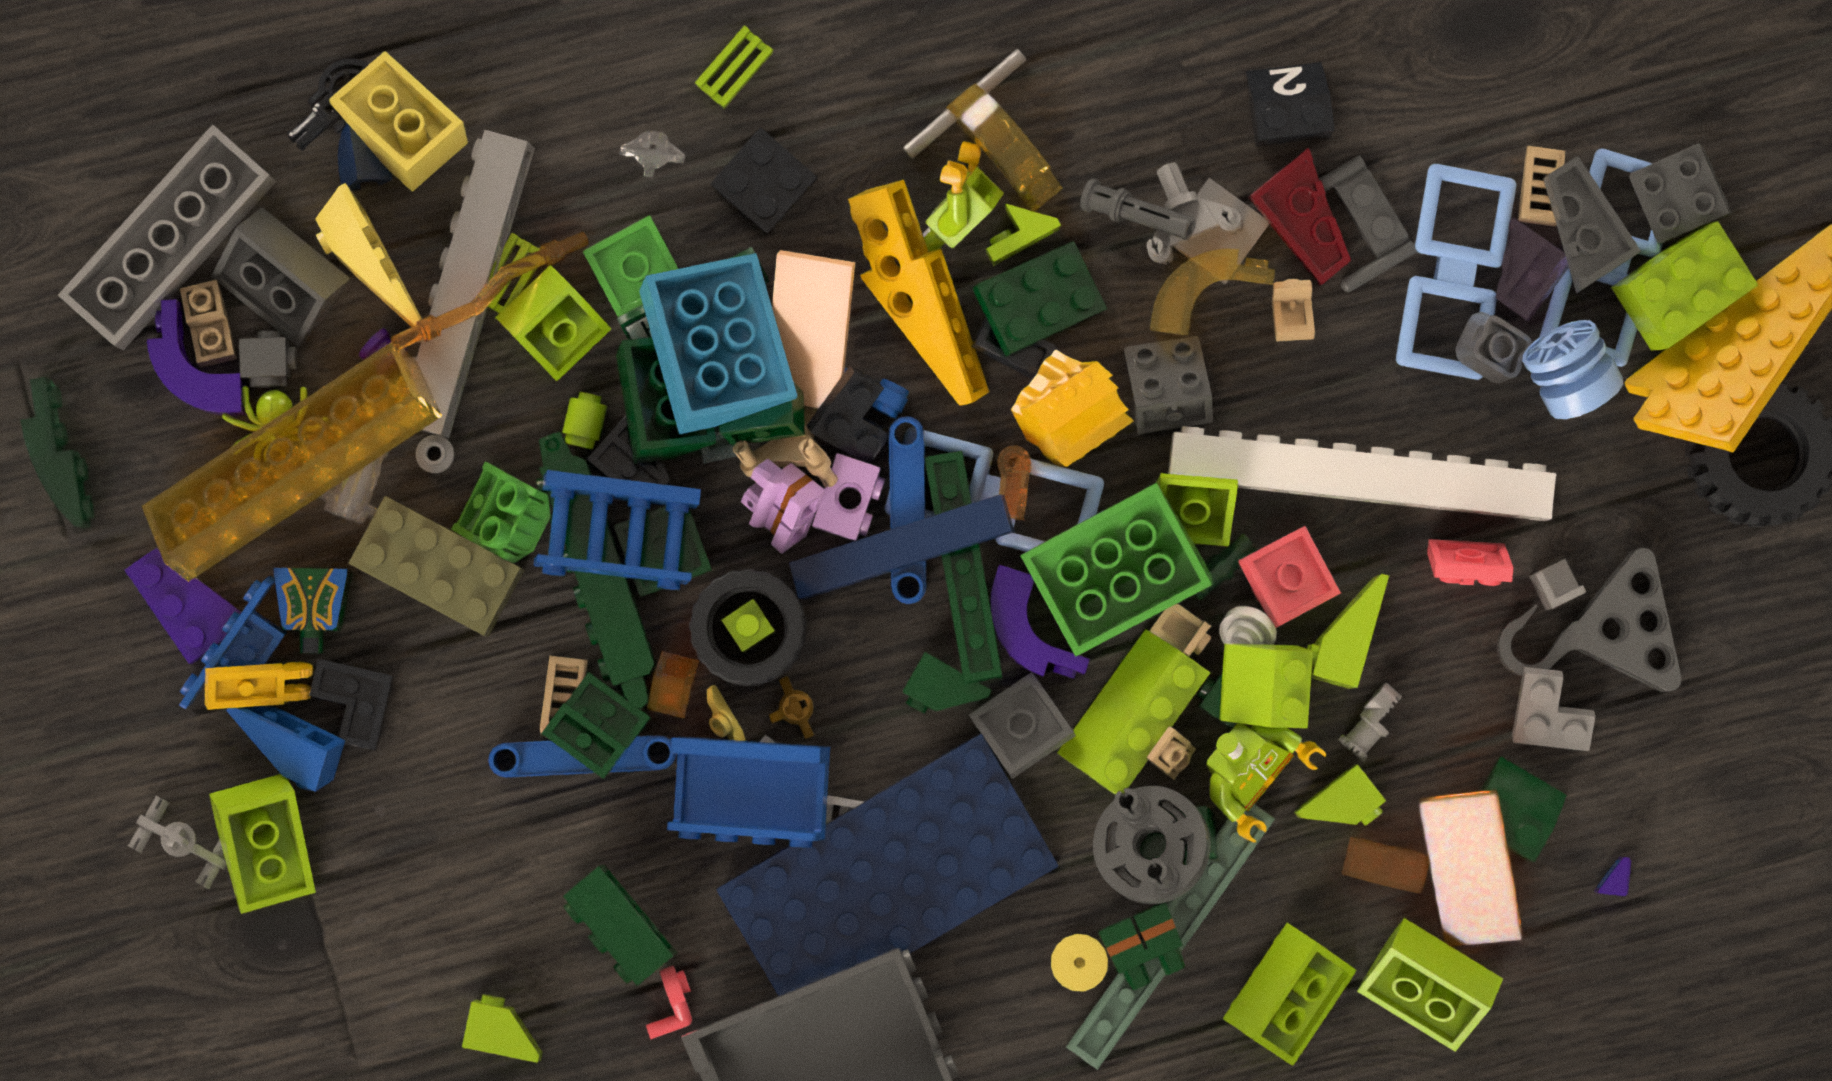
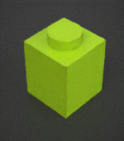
[722,599,776,653]

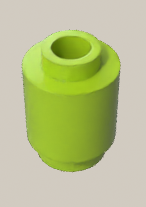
[562,392,607,450]

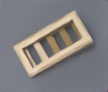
[1517,146,1565,227]
[540,656,588,738]

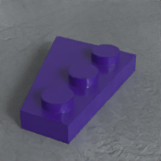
[125,548,242,664]

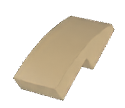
[180,279,237,368]
[1147,726,1196,780]

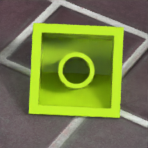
[495,265,611,381]
[1156,473,1238,546]
[1219,643,1313,728]

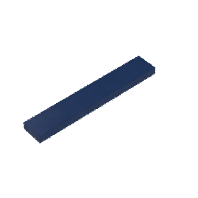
[789,494,1015,600]

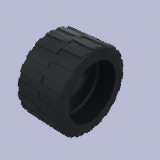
[689,569,807,686]

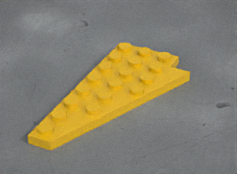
[1624,224,1832,452]

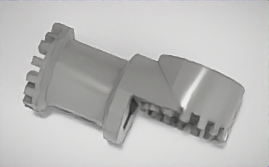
[1338,682,1402,762]

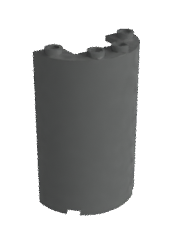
[681,948,960,1081]

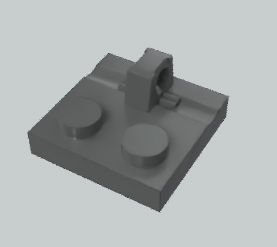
[969,672,1076,779]

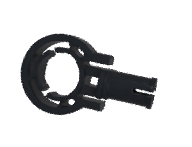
[286,58,369,152]

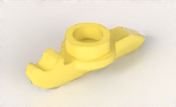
[707,685,746,741]

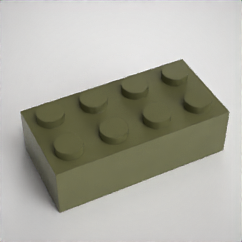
[348,496,525,637]

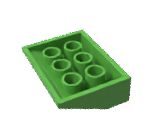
[1020,482,1213,656]

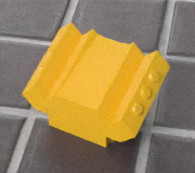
[1011,350,1134,467]

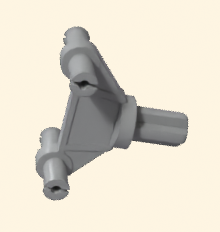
[1147,162,1243,265]
[127,795,227,890]

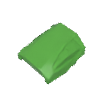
[451,461,551,563]

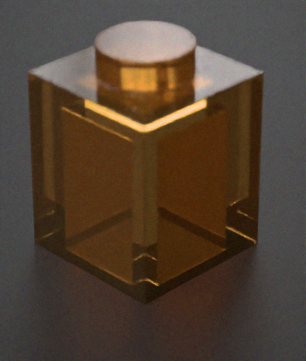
[647,651,699,718]

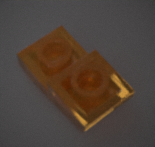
[1342,836,1431,894]

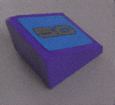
[1594,856,1631,896]

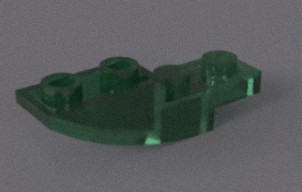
[20,377,94,529]

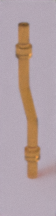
[391,232,589,350]

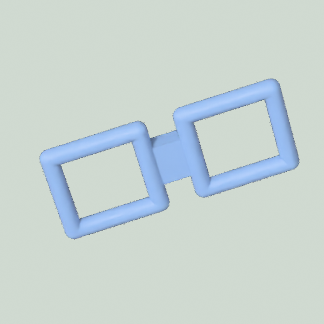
[1540,148,1663,367]
[1396,164,1516,380]
[885,427,1104,552]

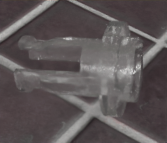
[318,439,388,525]

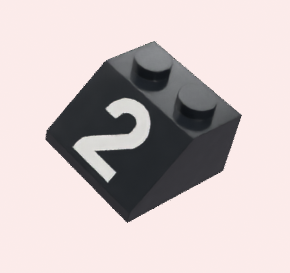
[1246,62,1335,147]

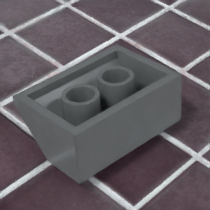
[211,207,350,347]

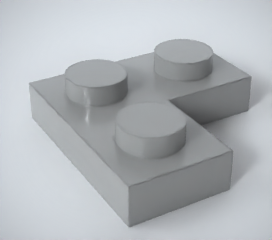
[1512,667,1596,751]

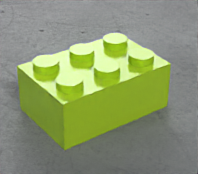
[1611,221,1758,351]

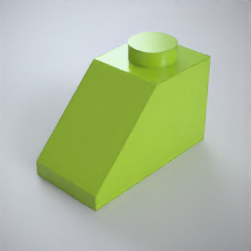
[1294,764,1386,826]
[462,994,543,1063]

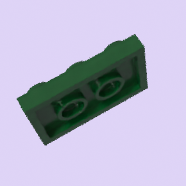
[972,241,1107,357]

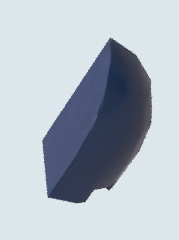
[338,123,392,191]

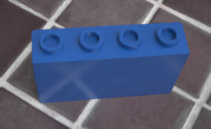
[667,737,830,848]

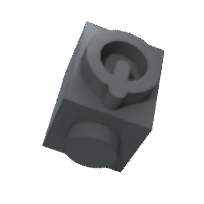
[239,331,298,388]

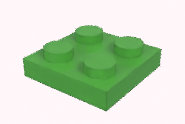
[583,215,678,317]

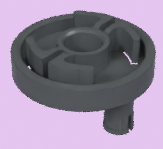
[1093,786,1211,904]

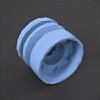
[1522,320,1623,419]

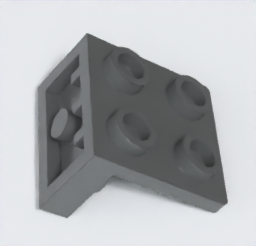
[1629,143,1733,243]
[1124,336,1213,434]

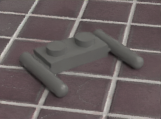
[1319,155,1417,293]

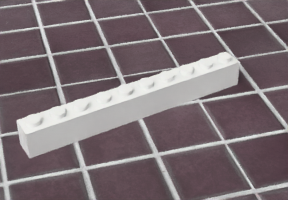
[1168,426,1556,521]

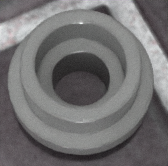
[416,435,454,473]

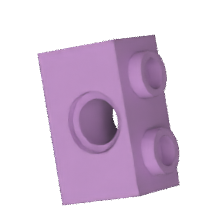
[812,453,885,541]

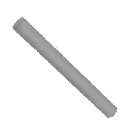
[903,49,1026,159]

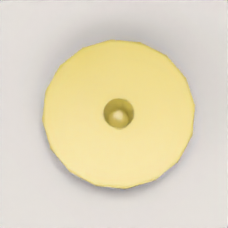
[1051,934,1108,991]

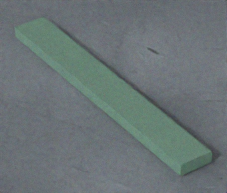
[1066,804,1275,1070]

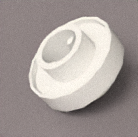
[1219,606,1277,645]

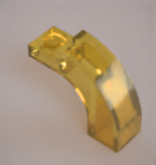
[946,83,1063,212]
[1150,248,1276,335]

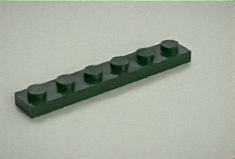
[924,451,1002,684]

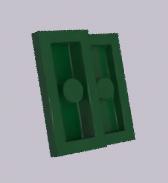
[541,672,651,779]

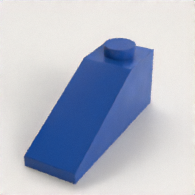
[226,705,345,792]

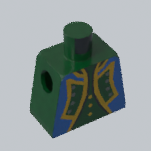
[274,568,352,654]

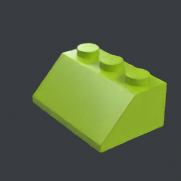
[1357,918,1503,1052]
[1223,923,1357,1066]

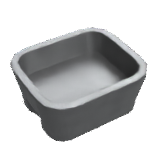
[1455,312,1532,383]

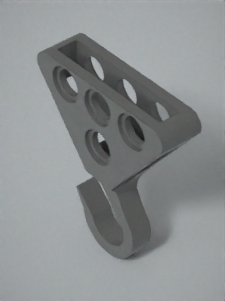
[1497,548,1682,692]

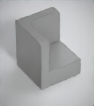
[1529,559,1586,610]

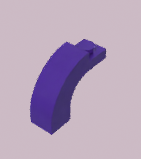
[147,300,247,415]
[990,565,1090,679]

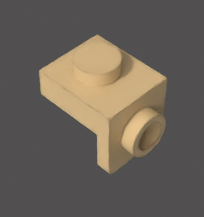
[1272,279,1315,341]
[1149,603,1211,657]

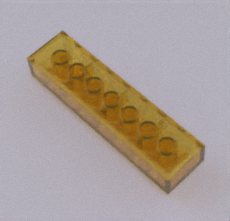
[142,340,442,582]

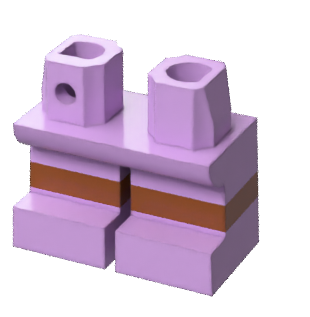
[741,459,826,554]

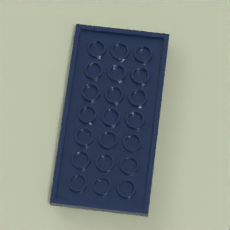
[716,733,1059,996]

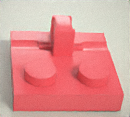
[1238,526,1341,628]
[1427,539,1513,586]

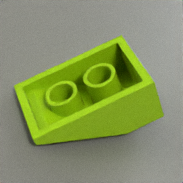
[1306,574,1389,689]
[209,774,316,914]

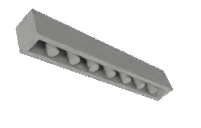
[396,130,535,439]

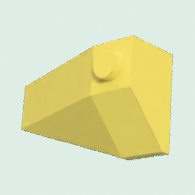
[315,183,430,338]

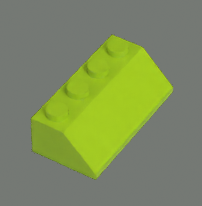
[1057,629,1210,795]

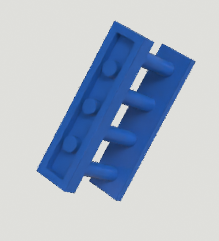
[534,470,701,590]

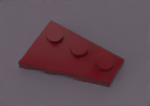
[1248,148,1351,285]

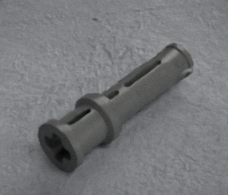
[1080,178,1196,241]

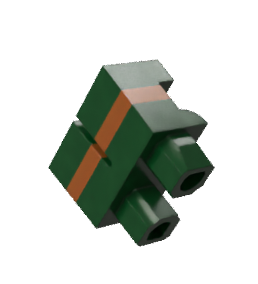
[1097,902,1185,990]

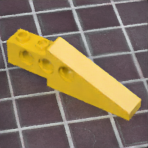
[848,179,989,406]

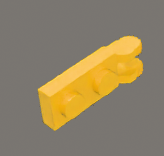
[205,662,313,710]

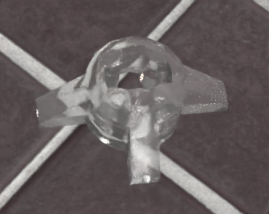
[619,131,685,178]

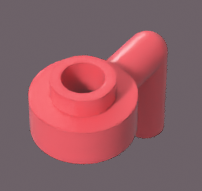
[646,965,692,1039]

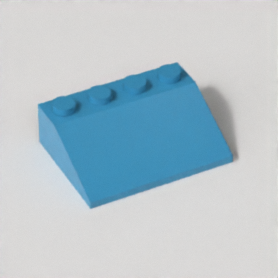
[639,253,797,434]

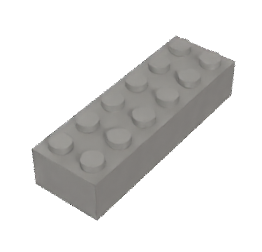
[58,124,277,350]

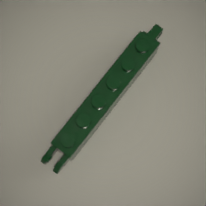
[536,432,657,709]

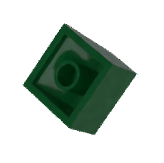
[1462,756,1567,862]

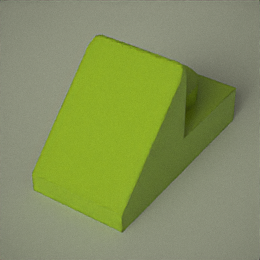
[986,204,1061,266]

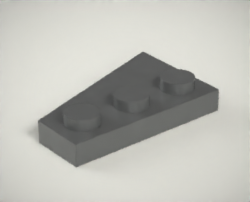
[1543,156,1641,293]

